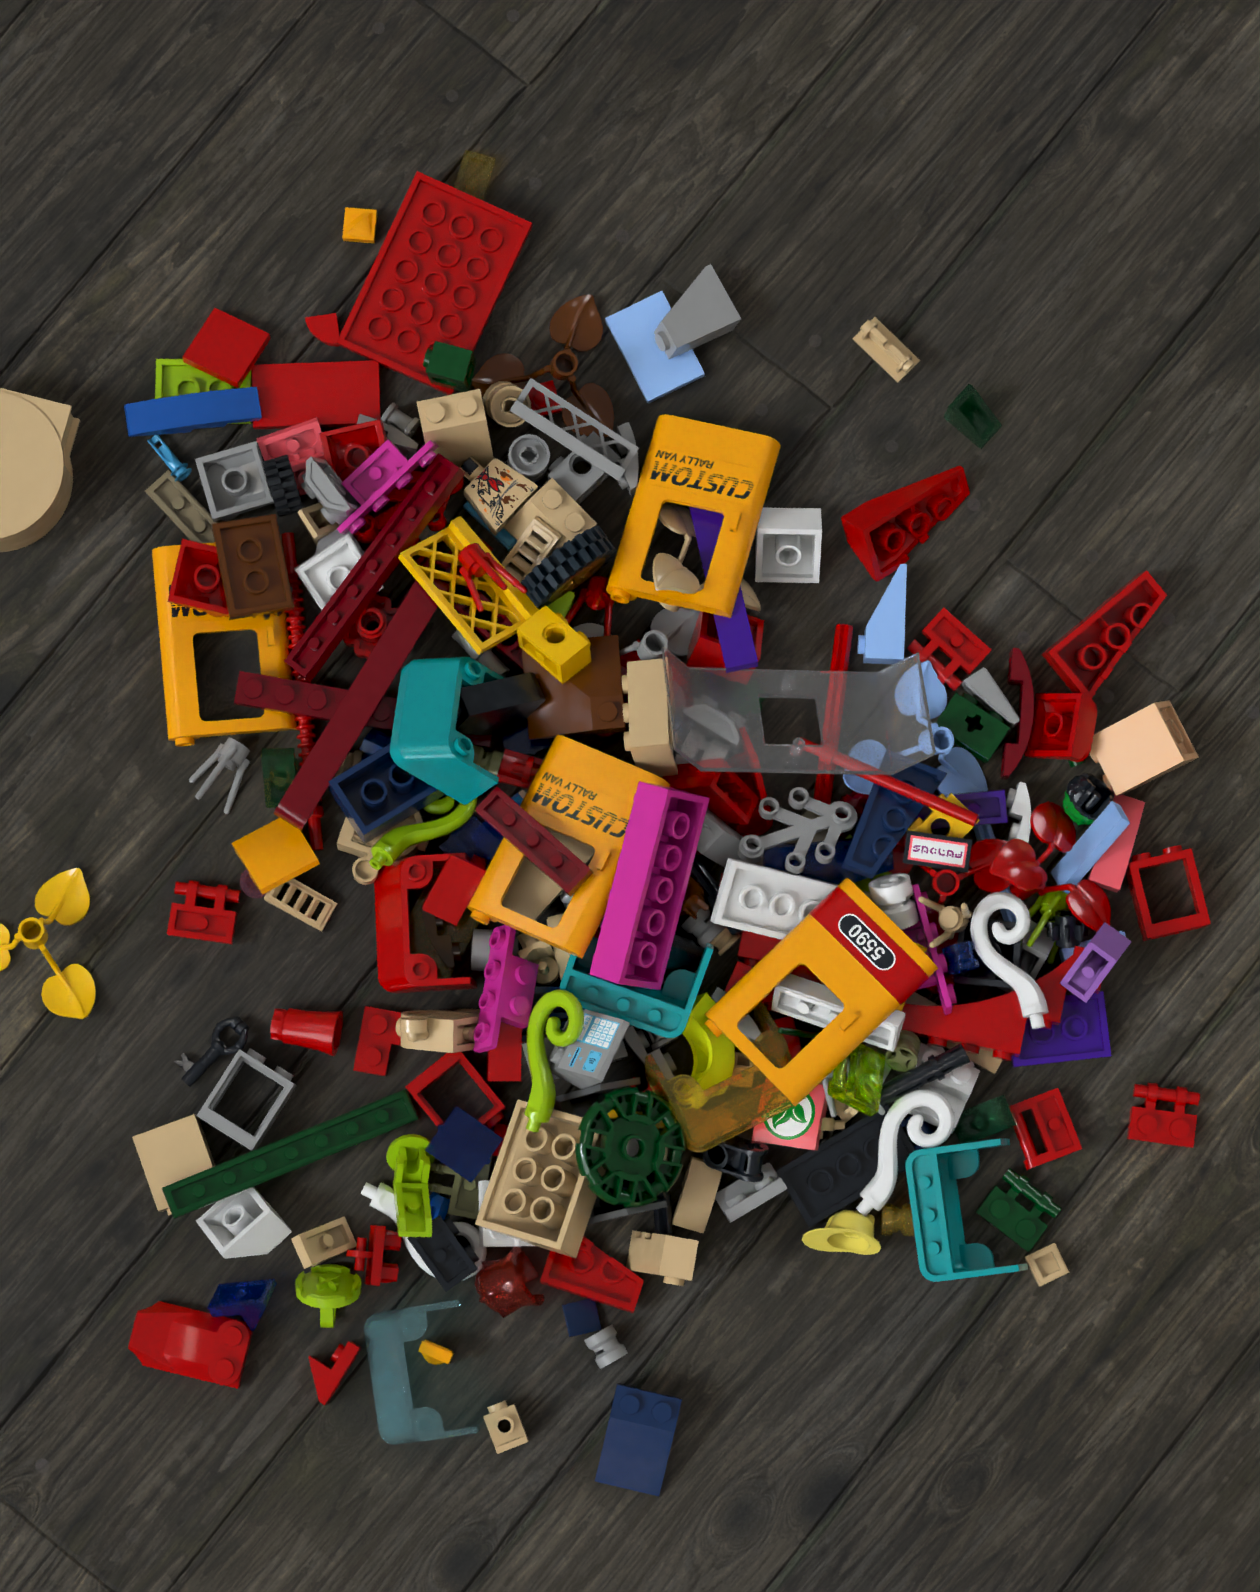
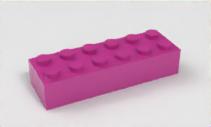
[589,781,710,990]

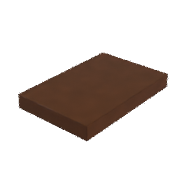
[212,514,294,620]

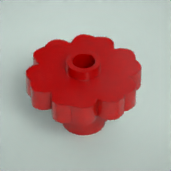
[343,594,398,659]

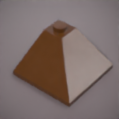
[522,635,626,740]

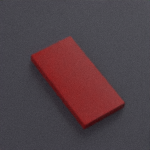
[251,360,381,430]

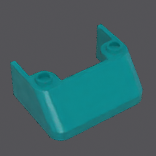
[390,657,504,805]
[560,936,714,1038]
[905,1138,1028,1282]

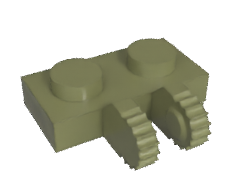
[428,1149,493,1219]

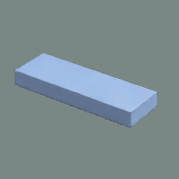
[1051,801,1130,894]

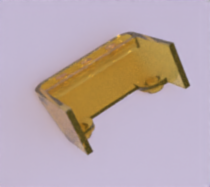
[645,1001,794,1152]

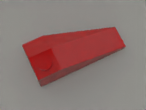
[841,465,970,582]

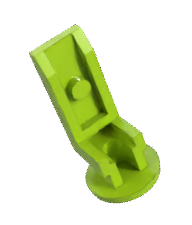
[386,1134,435,1237]

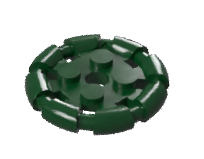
[575,1087,686,1208]

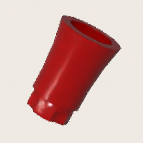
[270,1008,343,1056]

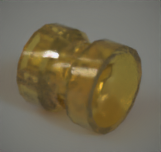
[880,1203,915,1236]

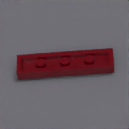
[475,786,593,897]

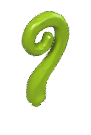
[369,796,477,870]
[524,989,584,1133]

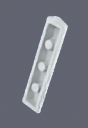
[771,974,905,1052]

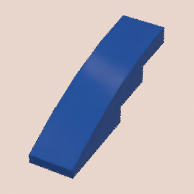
[124,387,262,437]

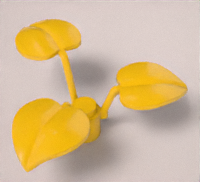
[0,868,96,1019]

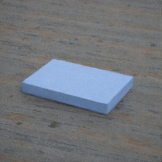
[605,291,705,404]

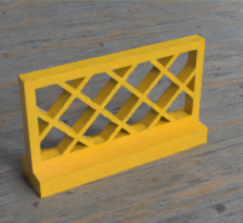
[398,516,539,655]

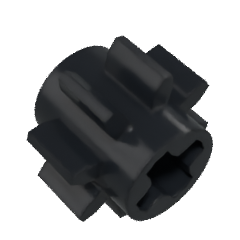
[1047,909,1088,948]

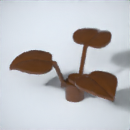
[471,294,614,438]

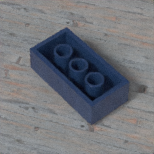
[329,744,445,844]

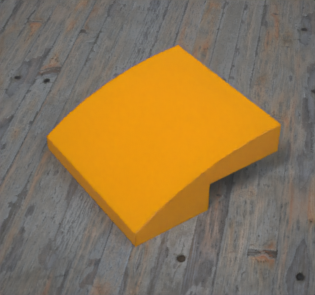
[232,818,320,895]

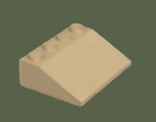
[475,1099,606,1258]

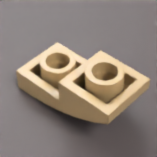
[672,1157,722,1234]

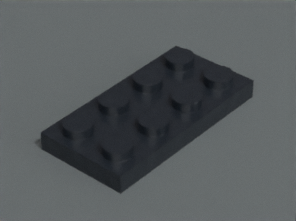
[775,1105,916,1228]

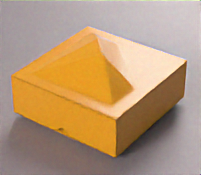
[342,207,377,244]
[418,1339,454,1365]

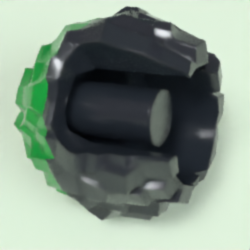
[1063,773,1114,825]

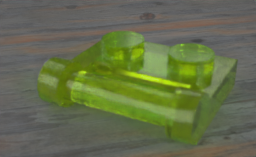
[827,1043,885,1117]

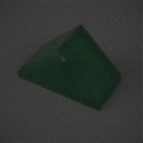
[944,384,1002,449]

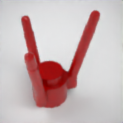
[458,543,527,612]
[565,576,615,636]

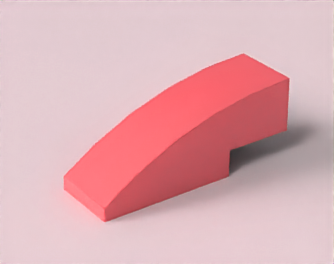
[1087,793,1145,893]

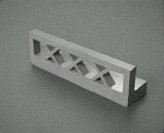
[510,378,639,481]

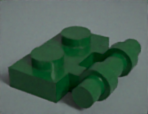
[975,1168,1062,1252]

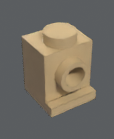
[483,1400,529,1454]

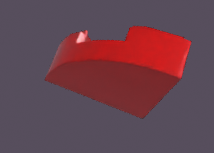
[305,313,340,347]

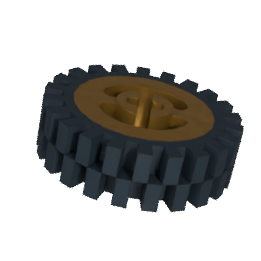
[521,526,617,610]

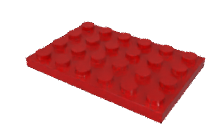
[336,171,533,395]

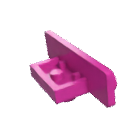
[337,439,439,535]
[902,884,957,1015]
[473,924,539,1053]

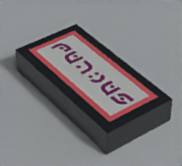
[902,830,973,873]

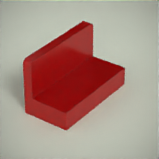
[422,853,486,926]

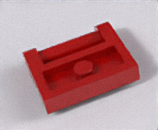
[1003,1088,1082,1170]

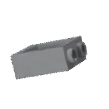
[197,1048,297,1151]

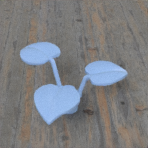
[843,660,988,795]

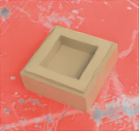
[1025,1243,1069,1287]

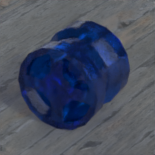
[942,941,980,975]

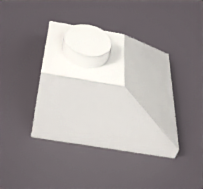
[196,1187,292,1259]

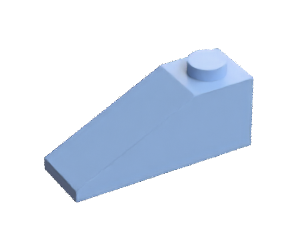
[858,564,907,665]

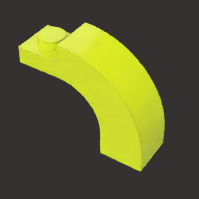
[671,992,735,1112]

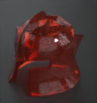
[475,1247,545,1318]

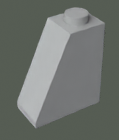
[654,264,741,359]

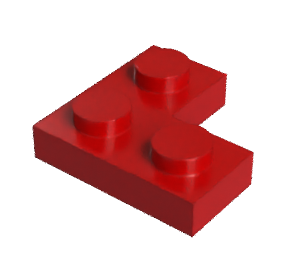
[353,1006,401,1077]

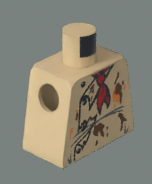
[460,456,538,536]

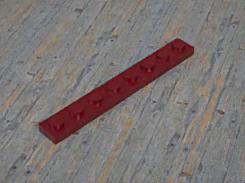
[284,453,465,681]
[234,671,492,749]

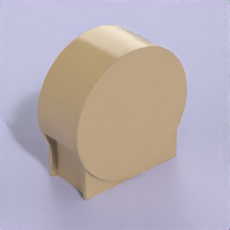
[0,388,80,552]

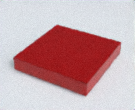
[182,308,271,388]

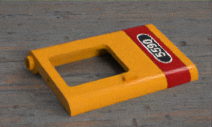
[704,878,938,1107]

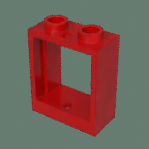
[1126,845,1211,942]
[405,1052,506,1150]

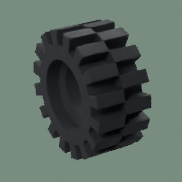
[262,455,303,517]

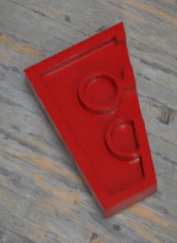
[540,1237,644,1313]

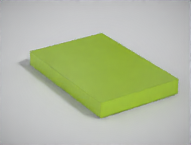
[155,359,252,424]

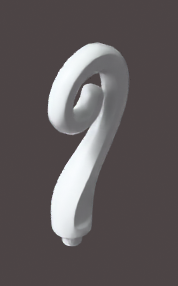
[970,892,1049,1029]
[856,1089,955,1217]
[361,1182,487,1281]

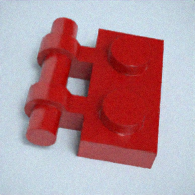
[907,607,992,691]
[167,880,241,945]
[1127,1082,1200,1148]

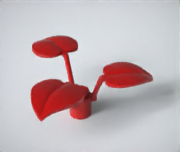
[989,801,1111,932]
[882,832,1011,958]

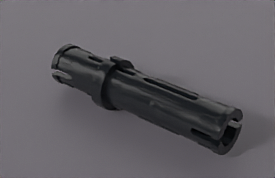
[873,1043,971,1107]

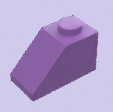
[1059,922,1132,1003]

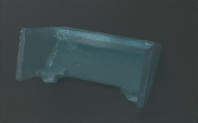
[364,1300,480,1445]

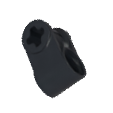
[702,1133,768,1182]

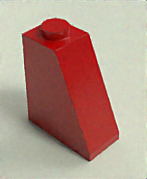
[661,760,759,825]

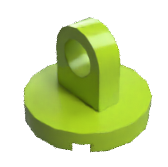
[295,1264,361,1328]

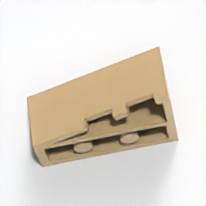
[622,658,678,777]
[626,1231,699,1286]

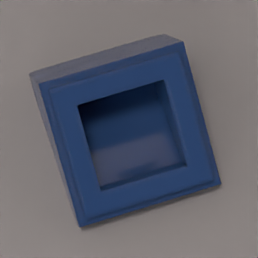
[562,1299,602,1337]

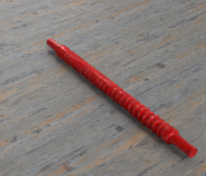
[281,532,324,851]

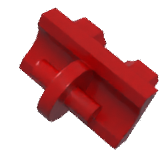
[497,749,544,790]
[346,1225,402,1286]

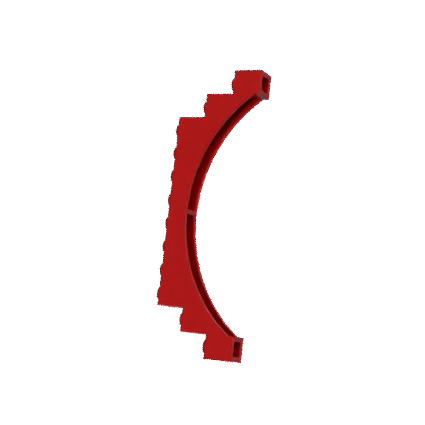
[719,873,1102,1061]

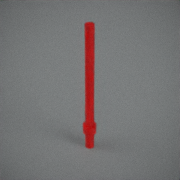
[796,737,979,827]

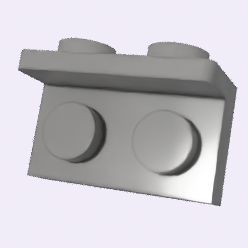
[715,1163,788,1223]

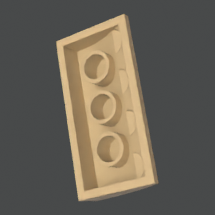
[502,827,595,921]

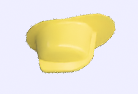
[802,1210,881,1255]

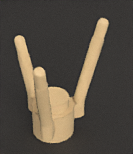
[918,896,973,948]

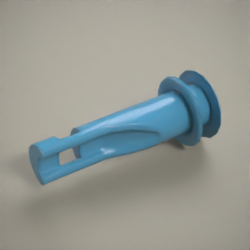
[147,435,192,482]

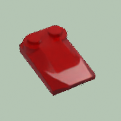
[128,1301,255,1389]

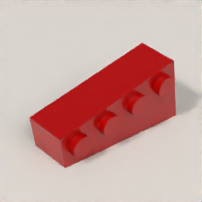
[1041,570,1167,698]

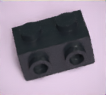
[407,1215,480,1292]

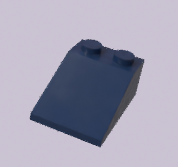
[595,1384,682,1496]

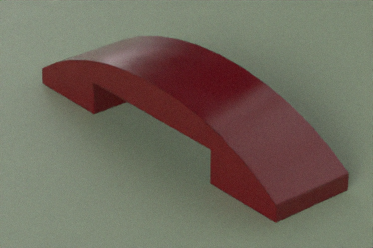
[1000,648,1034,780]

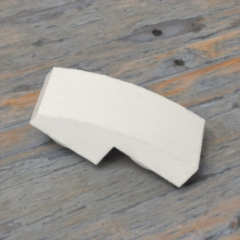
[1006,782,1031,843]

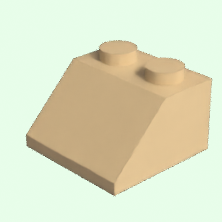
[504,478,597,557]

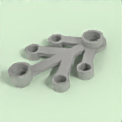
[738,787,857,874]

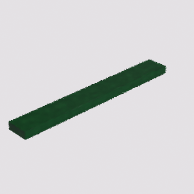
[161,1089,419,1219]

